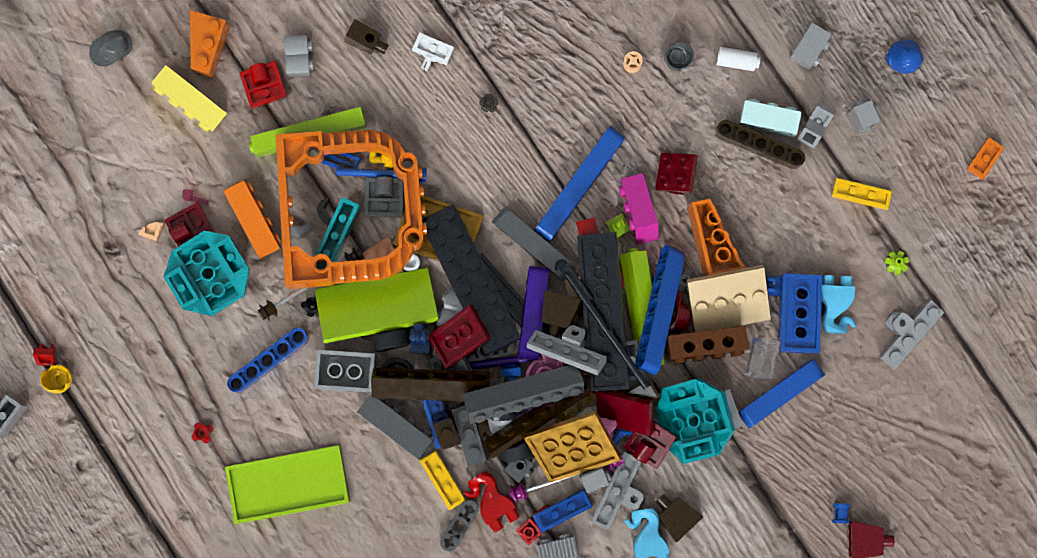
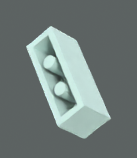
[739,99,801,137]

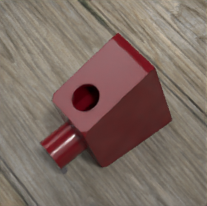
[848,521,895,558]

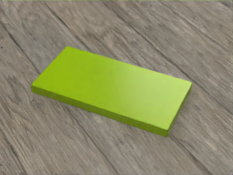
[315,268,439,343]
[225,445,350,524]

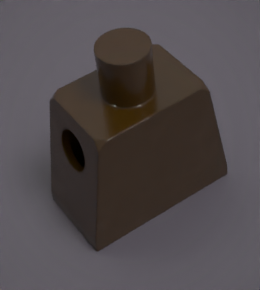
[344,19,389,55]
[541,290,582,338]
[625,379,662,401]
[431,409,461,451]
[656,494,703,543]

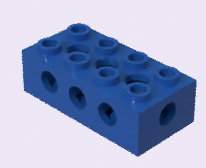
[778,273,822,354]

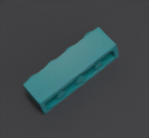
[315,197,361,269]

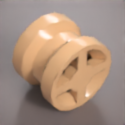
[623,51,643,73]

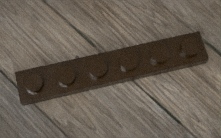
[482,384,591,459]

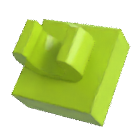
[605,214,631,238]

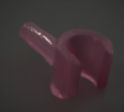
[182,189,209,205]

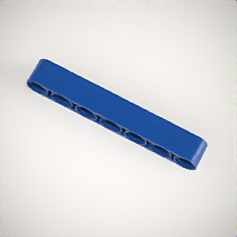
[534,126,626,243]
[635,245,685,375]

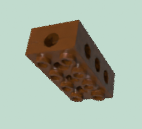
[666,326,749,365]

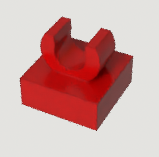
[33,344,57,366]

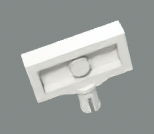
[412,33,454,71]

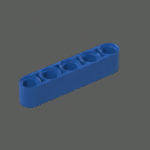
[227,328,309,393]
[738,359,826,429]

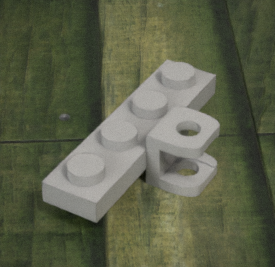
[878,299,944,370]
[527,325,606,375]
[591,452,645,531]

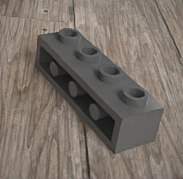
[357,394,433,459]

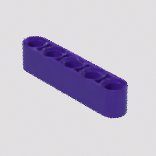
[518,266,549,360]

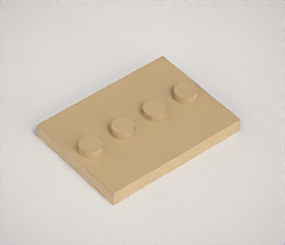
[687,265,771,332]

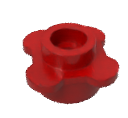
[192,422,213,443]

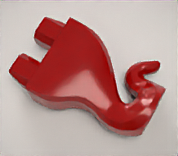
[464,471,519,533]

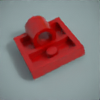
[239,61,287,109]

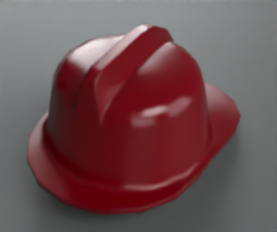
[668,289,692,334]

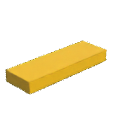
[831,178,892,210]
[419,451,466,510]

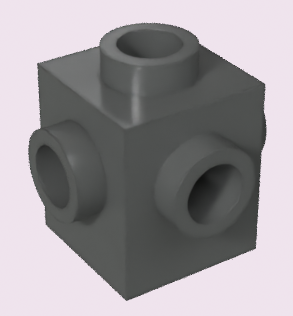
[504,455,534,483]

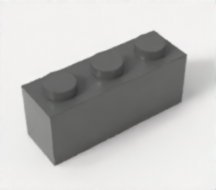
[452,406,487,466]

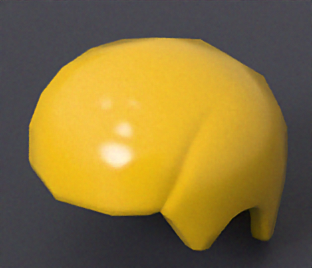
[40,365,73,394]

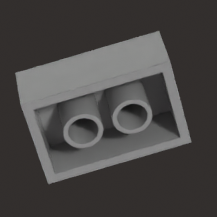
[314,350,377,393]

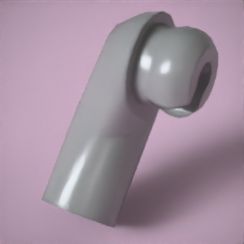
[291,222,313,237]

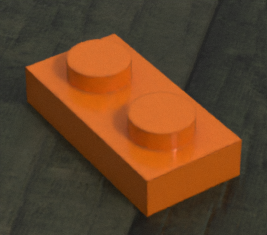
[966,137,1005,180]

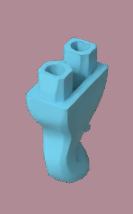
[821,275,856,334]
[624,508,670,558]

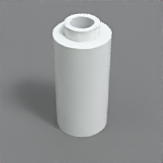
[716,46,760,71]

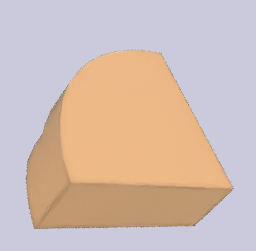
[139,222,164,242]

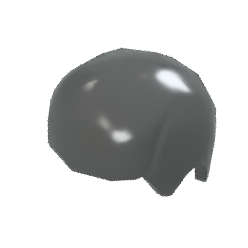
[664,42,694,71]

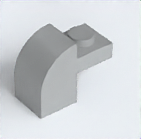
[797,101,836,149]

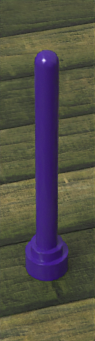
[469,353,542,370]

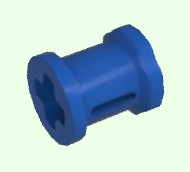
[832,503,850,524]

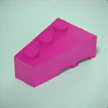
[618,173,659,245]

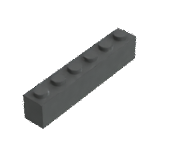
[463,365,584,424]

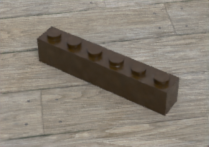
[371,368,490,402]

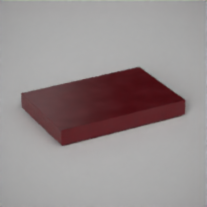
[429,305,491,369]
[596,390,653,436]

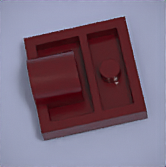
[655,153,698,195]
[164,202,215,247]
[624,420,677,469]

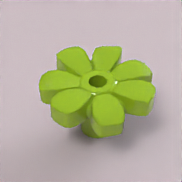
[884,251,909,275]

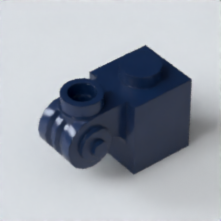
[409,324,431,354]

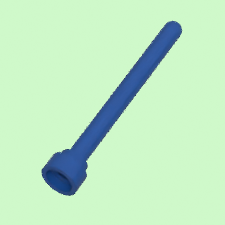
[335,167,427,183]

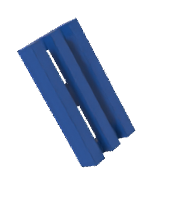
[321,153,361,169]

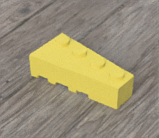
[152,65,227,132]

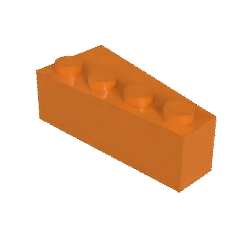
[223,179,282,259]
[687,199,745,276]

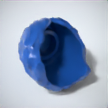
[886,39,923,74]

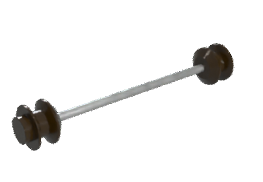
[257,248,364,321]

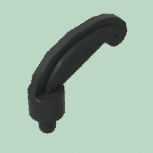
[317,197,331,226]

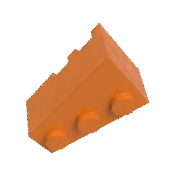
[190,10,230,79]

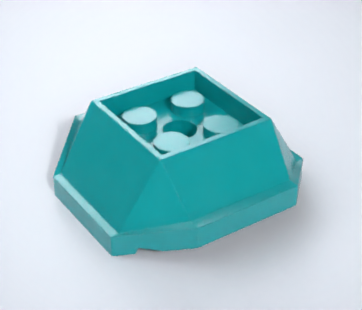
[163,231,250,317]
[656,378,735,464]

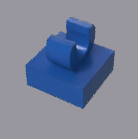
[765,276,780,296]
[501,363,521,382]

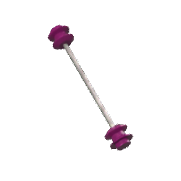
[508,452,624,504]

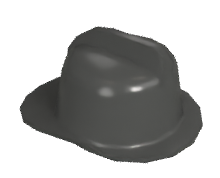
[89,30,133,66]

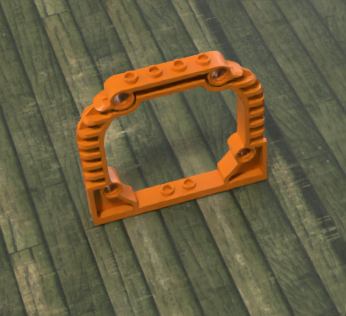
[275,130,427,289]

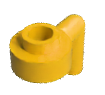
[369,152,393,168]

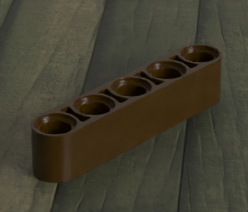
[715,120,806,169]

